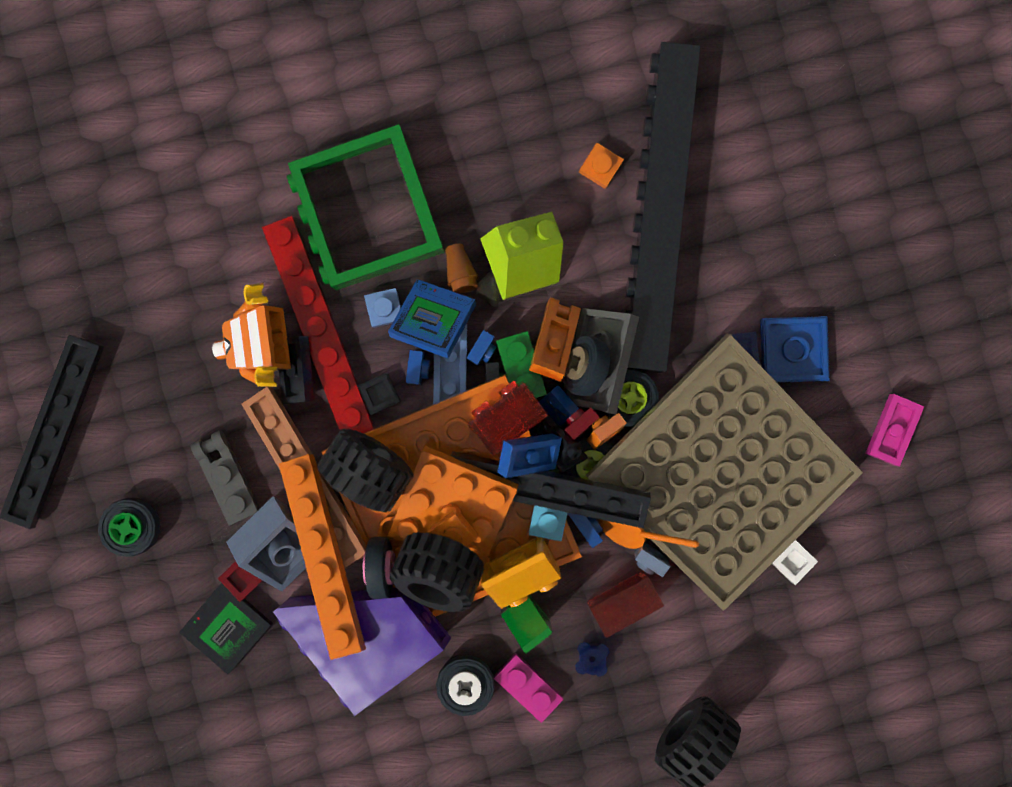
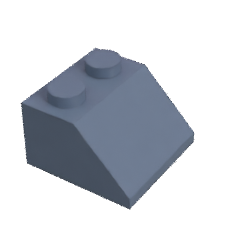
[226,496,306,592]

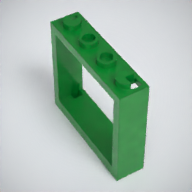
[287,124,445,291]

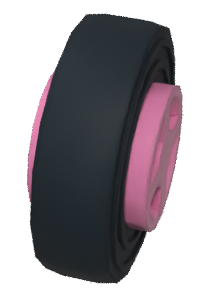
[363,537,396,599]

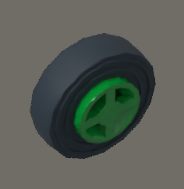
[98,498,160,557]

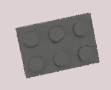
[563,308,639,414]

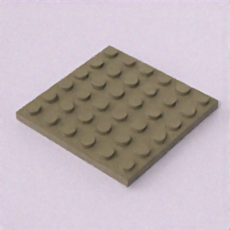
[586,334,863,611]

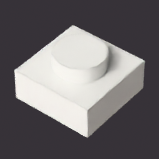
[772,540,818,585]

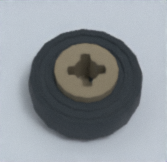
[563,336,610,396]

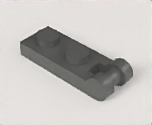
[190,430,260,526]

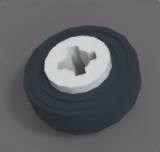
[436,655,495,716]

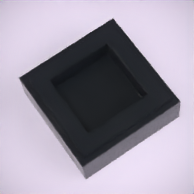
[358,373,401,415]

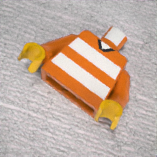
[212,283,291,387]

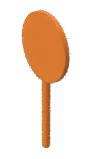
[598,519,699,549]

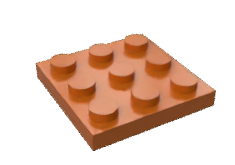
[388,445,519,564]

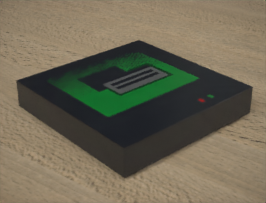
[179,583,273,675]

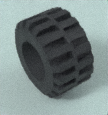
[317,429,413,512]
[390,532,485,612]
[654,696,741,787]

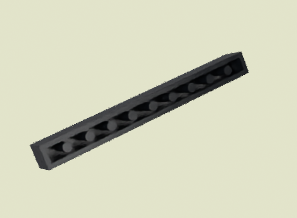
[624,42,700,373]

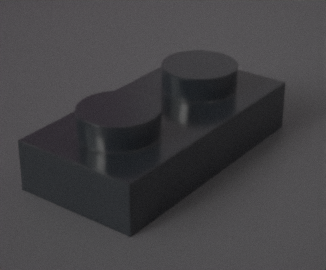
[279,336,314,404]

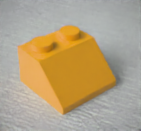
[481,537,561,609]

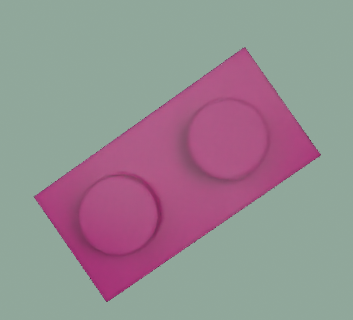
[865,394,924,467]
[494,652,563,723]

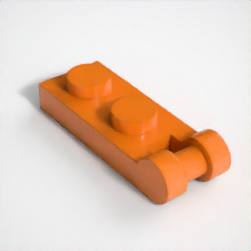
[529,297,581,382]

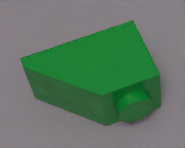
[501,594,553,653]

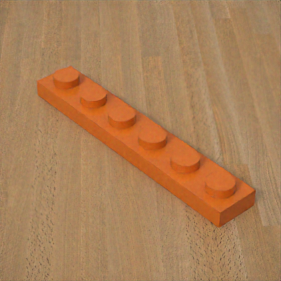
[279,454,366,660]

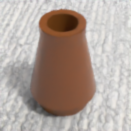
[445,243,479,294]

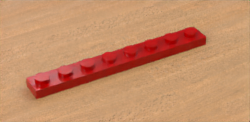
[262,216,375,433]

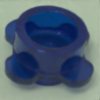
[575,642,609,677]

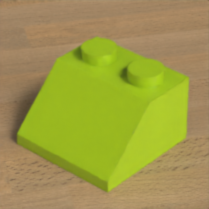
[480,212,563,300]

